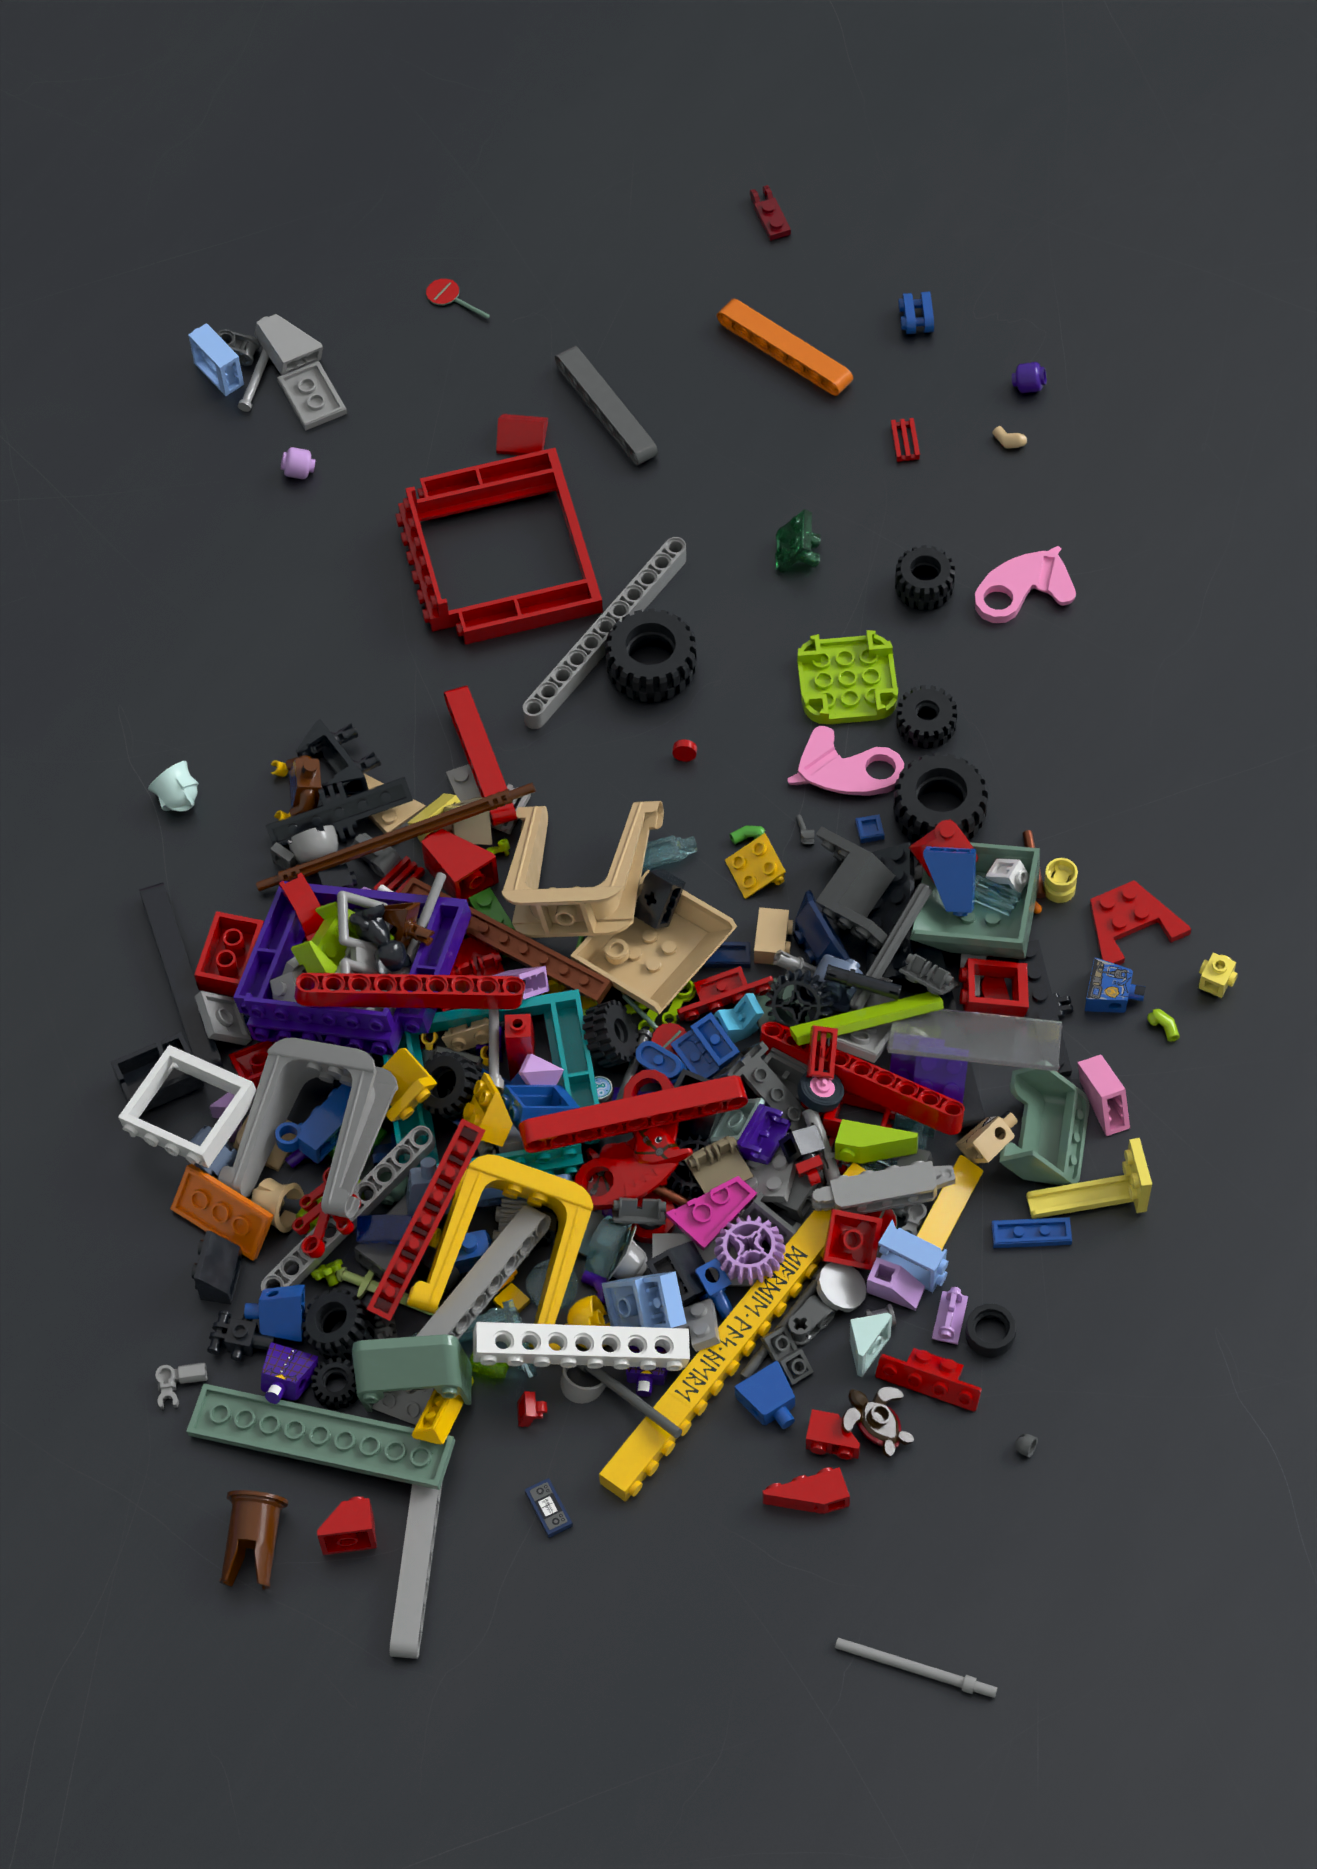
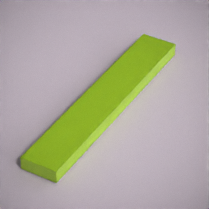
[790,992,944,1046]

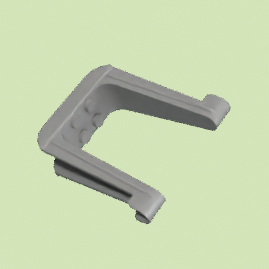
[218,1038,398,1219]

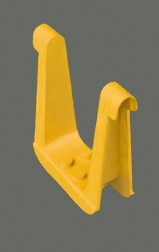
[406,1154,593,1351]

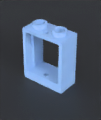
[188,323,244,396]

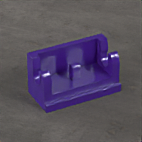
[737,1104,791,1165]

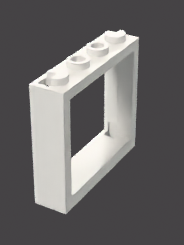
[118,1045,257,1168]

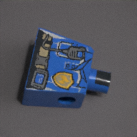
[1085,958,1146,1012]

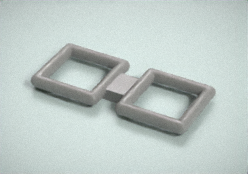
[337,891,394,1017]

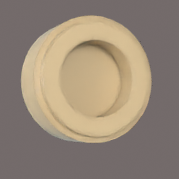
[604,939,630,964]

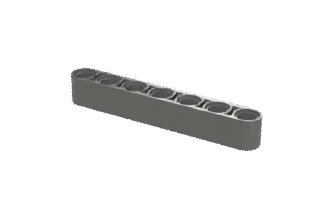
[555,346,658,466]

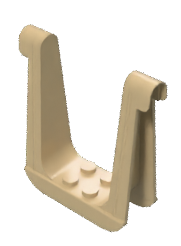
[502,801,664,938]

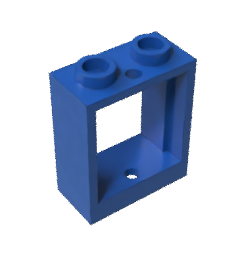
[501,1085,580,1131]

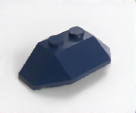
[793,890,851,967]

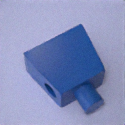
[454,1230,492,1273]
[244,1285,306,1342]
[735,1360,795,1429]

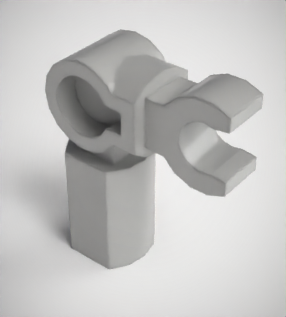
[893,1203,927,1236]
[155,1363,208,1410]

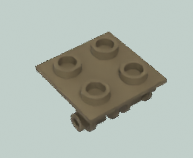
[684,1135,754,1194]

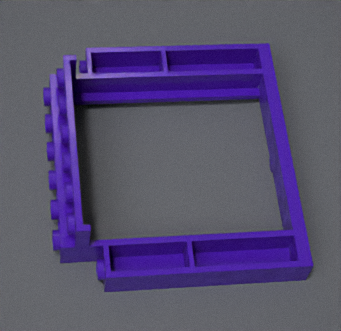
[233,881,472,1055]

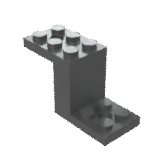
[816,826,895,950]

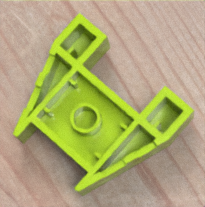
[291,902,394,973]

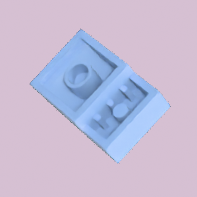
[602,1271,686,1328]

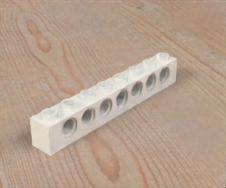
[473,1322,690,1371]

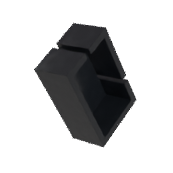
[111,1032,204,1112]

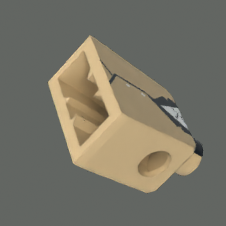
[956,1111,1018,1164]

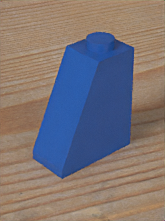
[923,846,976,916]

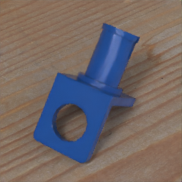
[695,1258,734,1320]

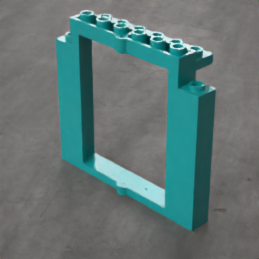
[383,989,605,1177]

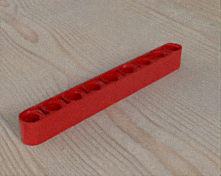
[294,973,525,1010]
[759,1022,965,1135]
[518,1075,748,1153]

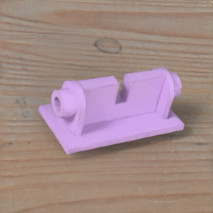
[932,1287,968,1345]

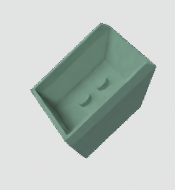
[910,842,1040,960]

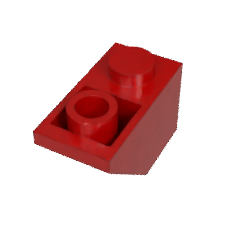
[806,1409,860,1460]

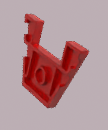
[1090,880,1191,965]

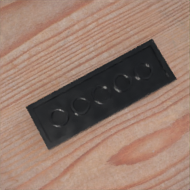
[866,842,915,982]

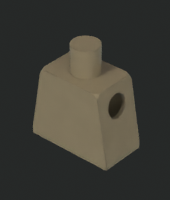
[434,797,492,845]

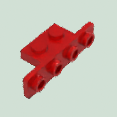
[677,966,774,1021]
[875,1348,982,1411]

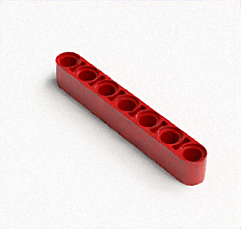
[444,685,517,826]

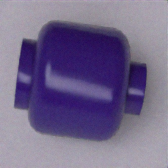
[1012,362,1047,393]

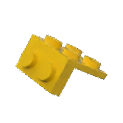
[382,1048,437,1122]

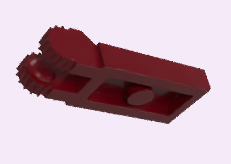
[750,185,791,241]

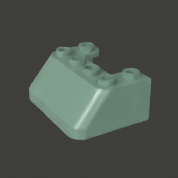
[999,1063,1089,1186]

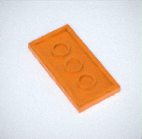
[170,1164,274,1261]

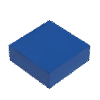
[855,814,885,843]

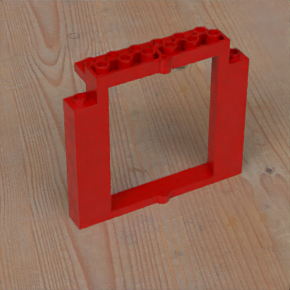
[395,448,603,645]

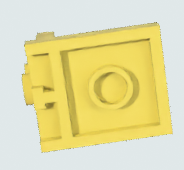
[1026,1138,1152,1219]

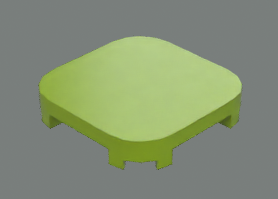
[797,630,898,724]

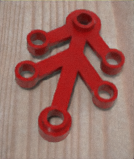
[292,1167,361,1258]

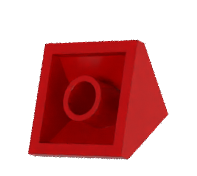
[496,414,548,455]

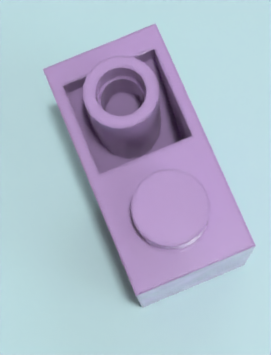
[866,1257,925,1311]

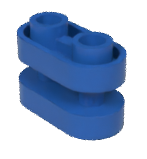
[898,291,934,334]
[636,1041,688,1086]

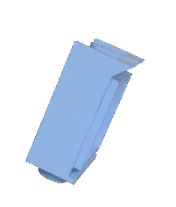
[878,1219,949,1293]

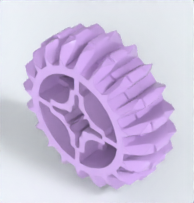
[714,1215,785,1285]

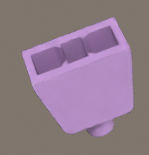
[486,966,550,1000]

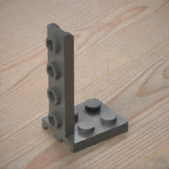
[710,1041,807,1133]

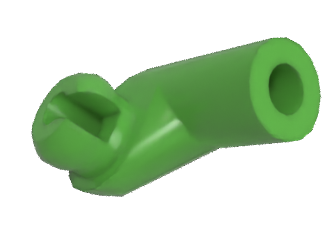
[729,825,766,844]

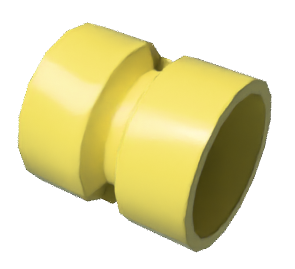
[1044,858,1078,903]

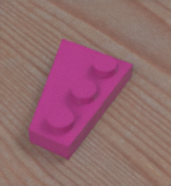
[665,1176,757,1251]

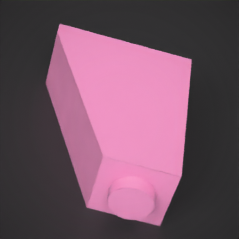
[1078,1054,1130,1136]

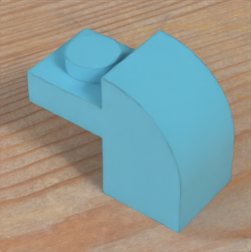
[714,993,764,1043]

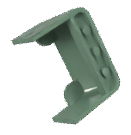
[352,1334,472,1412]

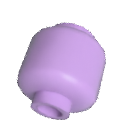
[280,447,315,479]

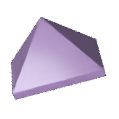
[519,1054,564,1085]

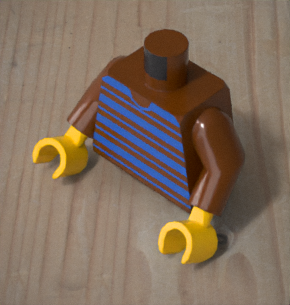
[271,755,321,820]

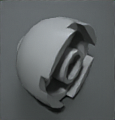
[287,825,339,864]

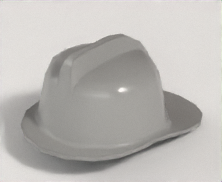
[607,1225,647,1281]

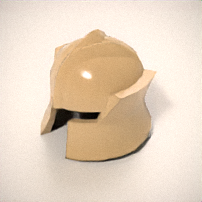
[251,1178,304,1233]

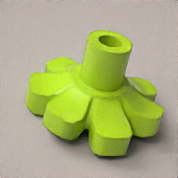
[311,1259,343,1287]

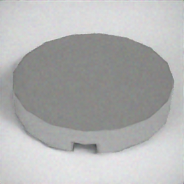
[816,1263,867,1312]

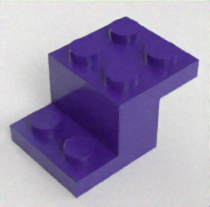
[890,1035,969,1104]

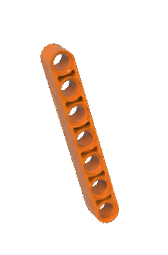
[717,299,853,396]

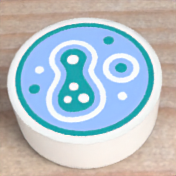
[595,1076,613,1103]

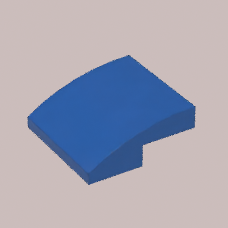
[671,1012,740,1079]

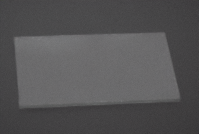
[887,1009,1063,1071]

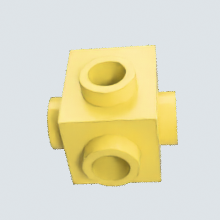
[1199,953,1238,998]

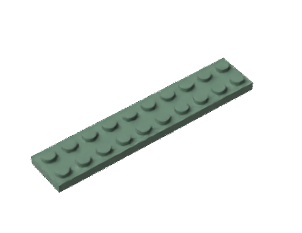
[186,1384,455,1490]

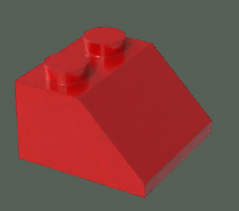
[317,1496,377,1555]

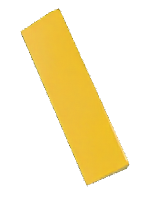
[917,1155,983,1251]
[412,1377,474,1445]

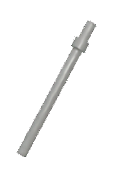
[835,1638,998,1698]

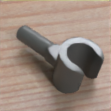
[796,815,814,844]

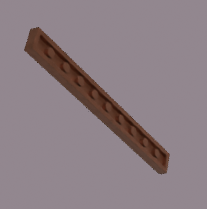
[401,877,613,1005]

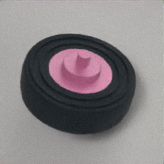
[797,1068,844,1113]

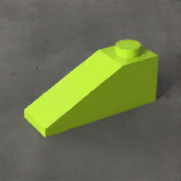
[835,1119,918,1164]

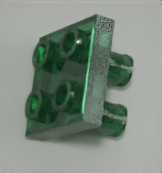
[775,509,821,573]

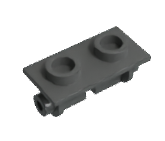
[612,1197,666,1226]

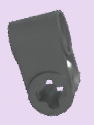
[217,330,261,366]
[788,1295,835,1346]

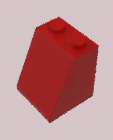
[421,829,499,902]

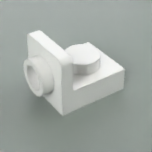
[985,859,1030,894]

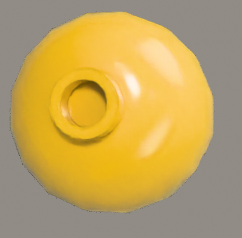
[565,1295,610,1349]

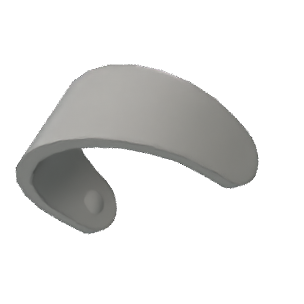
[560,1367,606,1404]

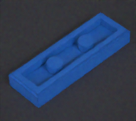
[991,1217,1072,1248]

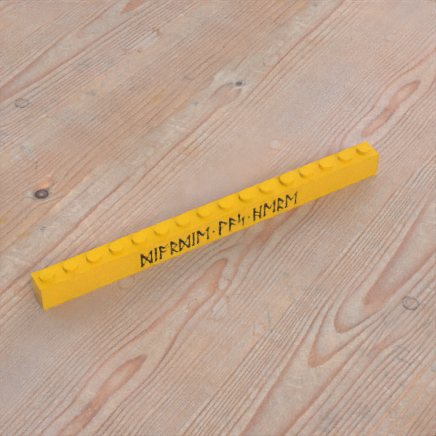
[599,1163,867,1502]

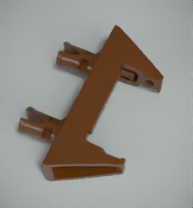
[383,902,435,973]

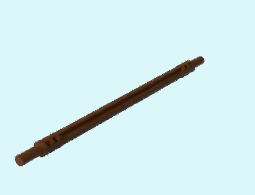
[256,782,536,892]

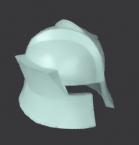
[148,761,199,811]

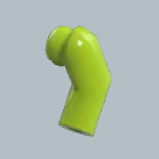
[1147,1009,1180,1042]

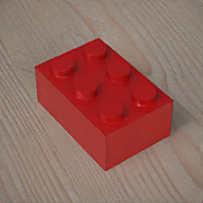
[194,911,264,997]

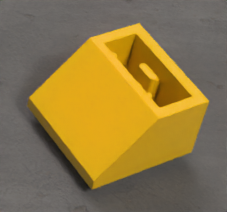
[463,1072,513,1147]

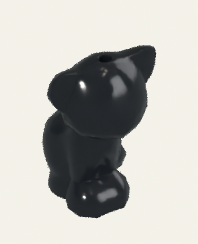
[349,904,412,974]

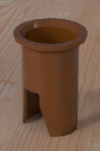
[219,1490,288,1590]

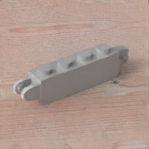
[812,1161,955,1214]

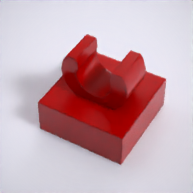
[795,1155,823,1186]
[517,1391,547,1427]

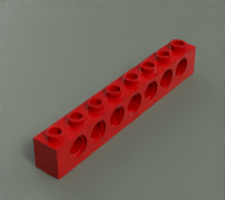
[367,1119,486,1321]

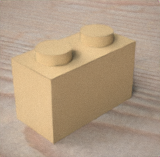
[754,907,793,965]

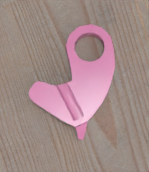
[974,546,1076,623]
[787,726,904,796]

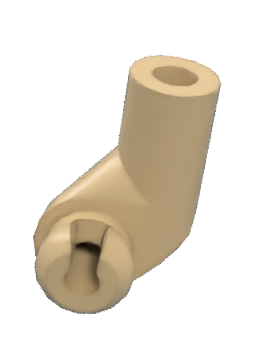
[992,426,1027,449]

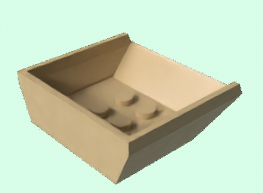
[570,870,737,1014]

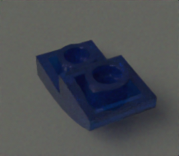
[356,1215,413,1245]

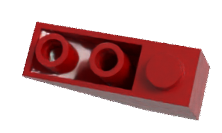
[762,1467,850,1514]

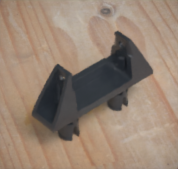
[296,719,381,796]

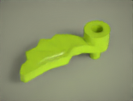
[486,839,510,856]

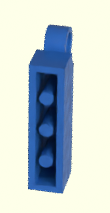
[275,1084,352,1164]

